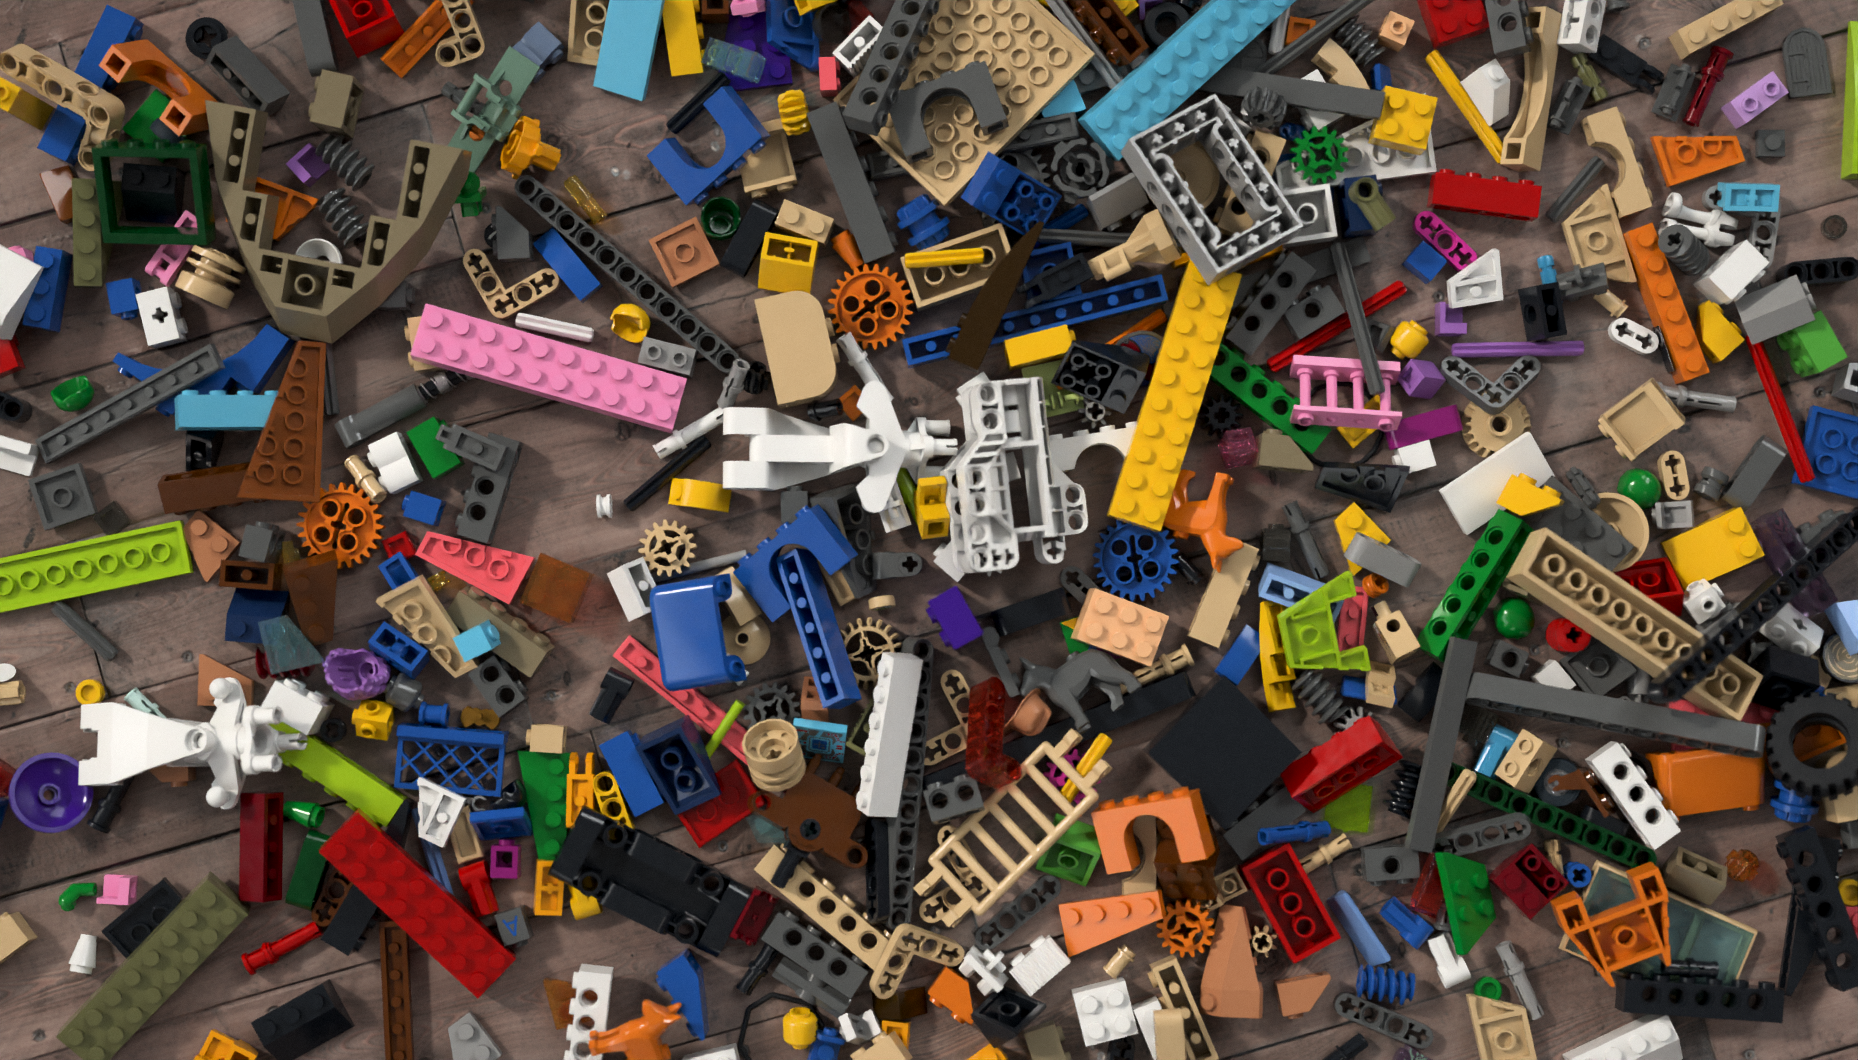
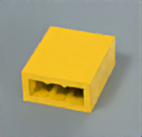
[1003,324,1076,372]

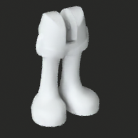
[1658,192,1739,248]

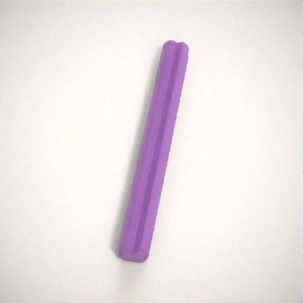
[1451,341,1584,358]

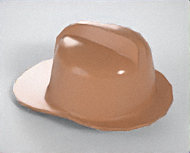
[999,688,1052,738]

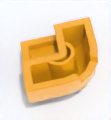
[194,1029,259,1060]

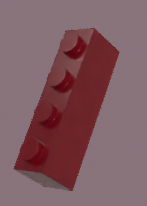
[239,791,284,902]

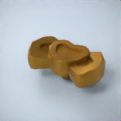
[460,706,501,731]

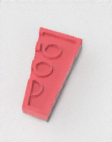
[415,531,535,605]

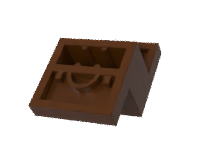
[1153,814,1220,900]

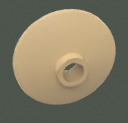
[722,615,771,665]

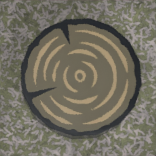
[1819,632,1858,684]

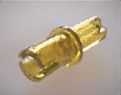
[564,175,608,225]

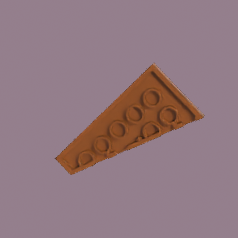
[236,340,326,503]

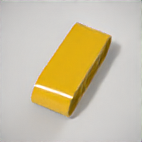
[593,770,635,840]

